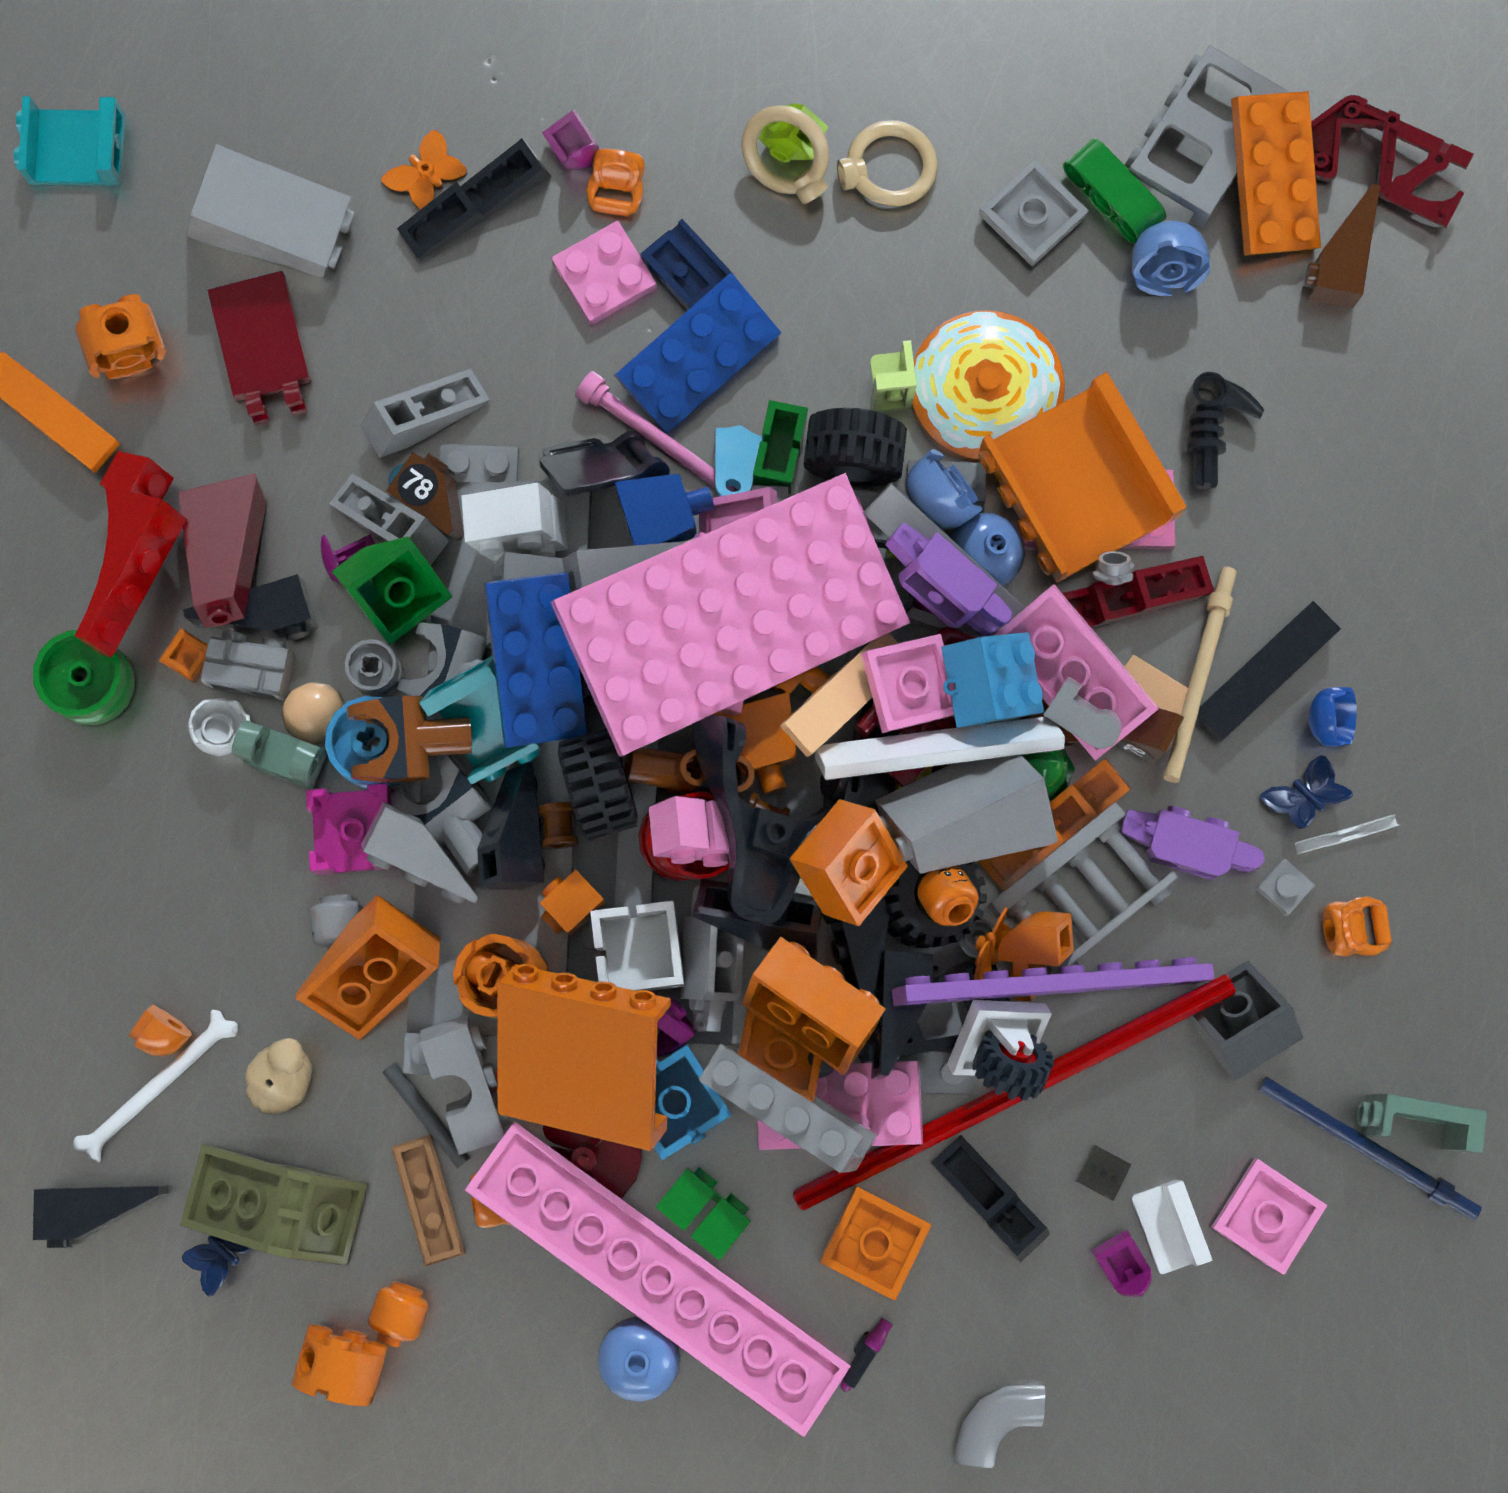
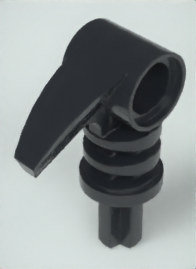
[1186,372,1264,490]

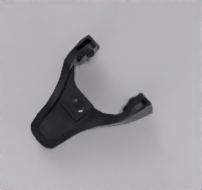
[693,715,864,924]

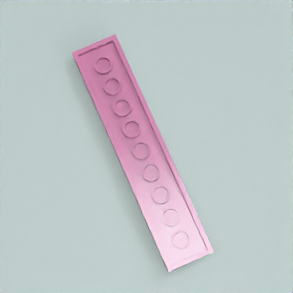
[464,1121,851,1437]

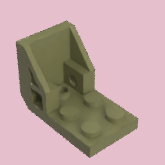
[180,1144,367,1265]

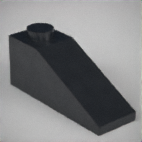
[183,574,318,640]
[693,879,822,959]
[871,950,939,1080]
[33,1185,169,1248]

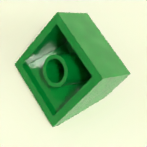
[332,536,453,645]

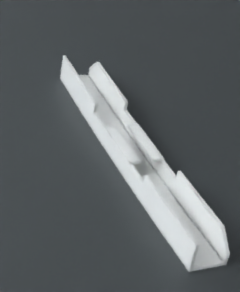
[1294,814,1400,854]

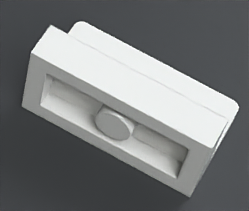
[1131,1180,1213,1274]

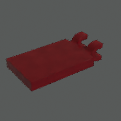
[207,271,312,425]

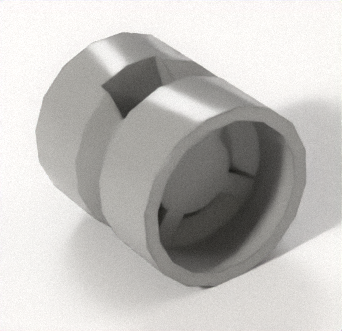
[344,639,405,698]

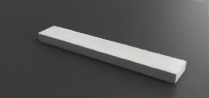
[815,717,1065,780]

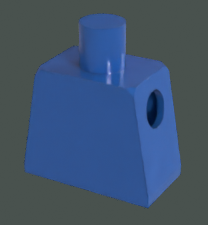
[615,474,715,546]

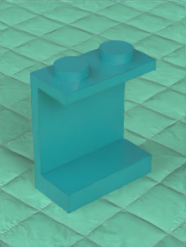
[14,96,125,185]
[420,656,542,785]

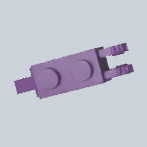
[885,523,1013,637]
[1120,806,1265,880]

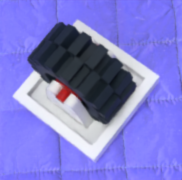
[947,1000,1054,1100]

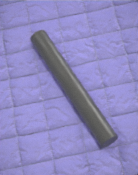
[382,1063,470,1169]

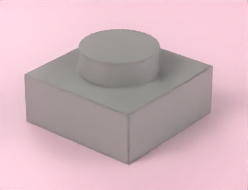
[1256,858,1315,916]

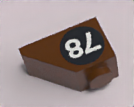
[386,452,464,540]
[1115,708,1184,765]

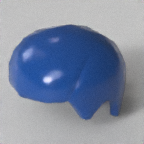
[1308,687,1357,747]

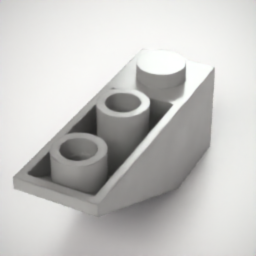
[361,802,478,904]

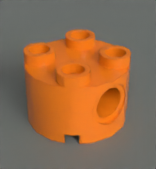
[75,294,166,379]
[453,934,549,1018]
[291,1324,388,1406]

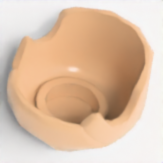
[281,682,344,744]

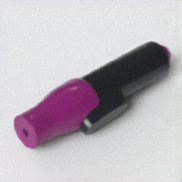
[841,1317,893,1392]

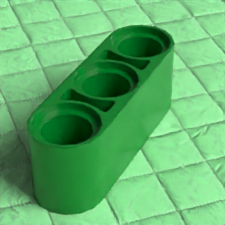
[1063,138,1167,244]

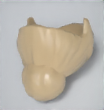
[244,1038,312,1115]

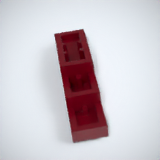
[1062,556,1215,628]

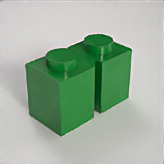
[753,400,808,494]
[656,1167,751,1261]

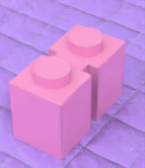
[649,796,729,867]

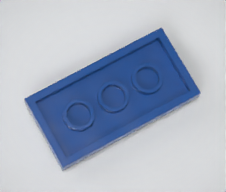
[614,272,782,434]
[484,572,587,748]

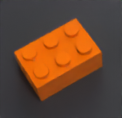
[741,937,886,1075]

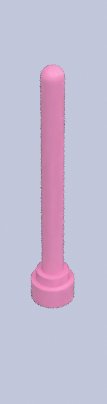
[575,371,736,492]

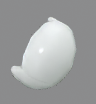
[188,697,250,757]

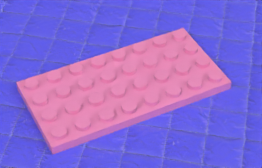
[550,473,910,756]

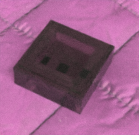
[1075,1145,1132,1201]

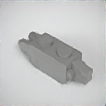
[680,884,744,1032]

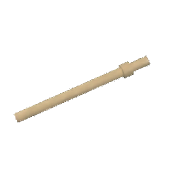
[1163,567,1237,783]

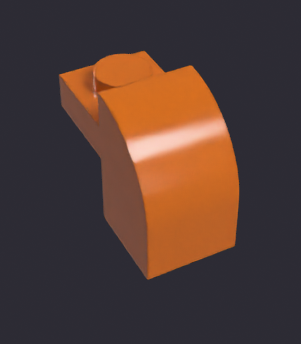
[998,911,1074,1002]

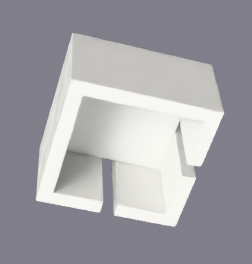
[461,483,568,563]
[590,901,685,991]

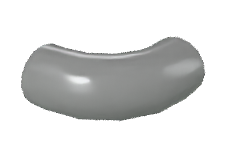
[954,1383,1045,1468]

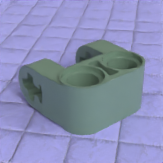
[232,720,327,789]

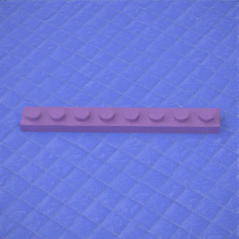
[892,957,1214,1006]

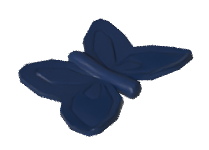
[1260,755,1353,829]
[182,1235,252,1297]

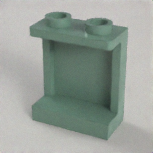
[1357,1094,1488,1153]

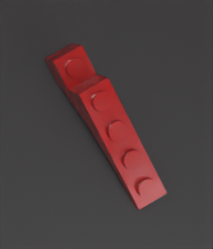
[74,451,187,658]

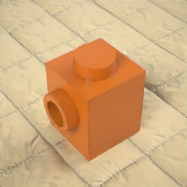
[540,869,606,937]

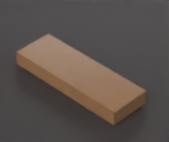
[391,1135,466,1267]

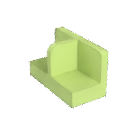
[870,340,917,412]

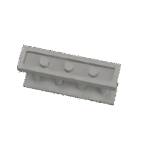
[987,802,1178,975]

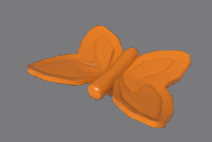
[381,130,467,210]
[974,907,1011,980]

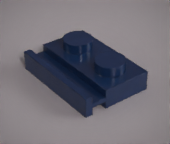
[640,219,731,310]

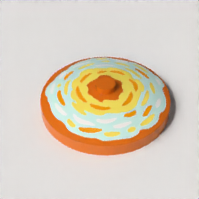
[912,310,1065,463]

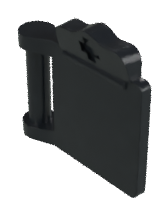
[539,430,670,496]

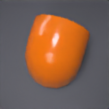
[128,1004,192,1056]

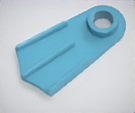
[715,425,762,496]

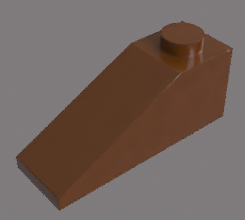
[1304,184,1380,308]

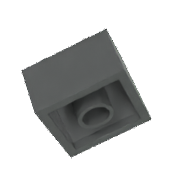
[1189,961,1303,1081]

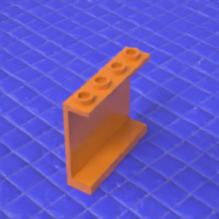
[978,372,1187,583]
[497,964,671,1151]

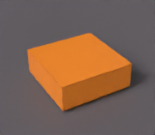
[159,628,208,683]

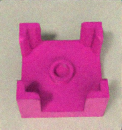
[306,784,398,876]

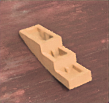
[780,633,898,757]

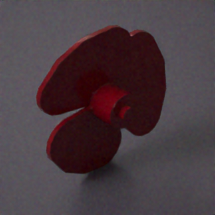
[542,1125,642,1199]

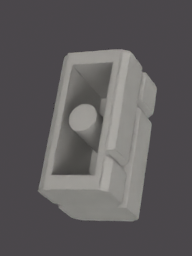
[201,631,295,701]

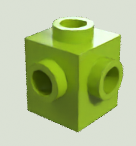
[758,103,828,162]

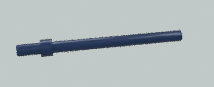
[1258,1076,1482,1221]

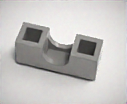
[419,1015,511,1155]

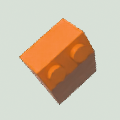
[295,895,441,1040]

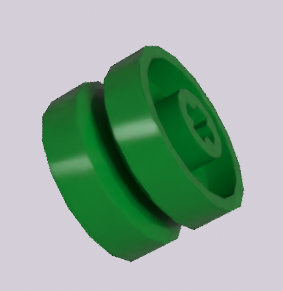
[33,630,135,726]

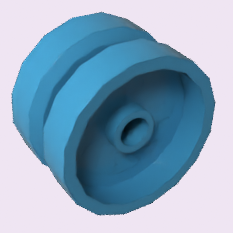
[325,696,402,790]

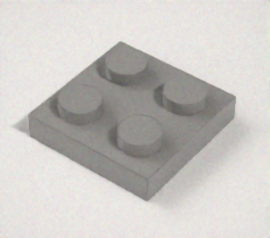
[979,158,1089,267]

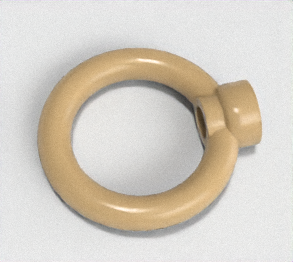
[741,105,829,204]
[837,120,938,207]

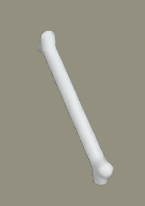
[73,1010,238,1163]

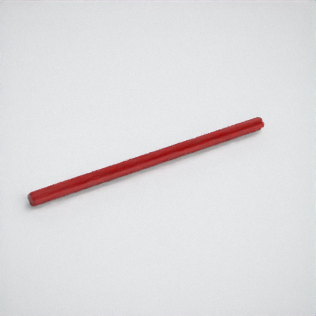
[793,975,1236,1210]

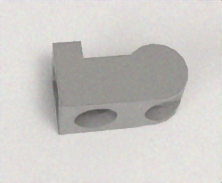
[1044,676,1122,749]

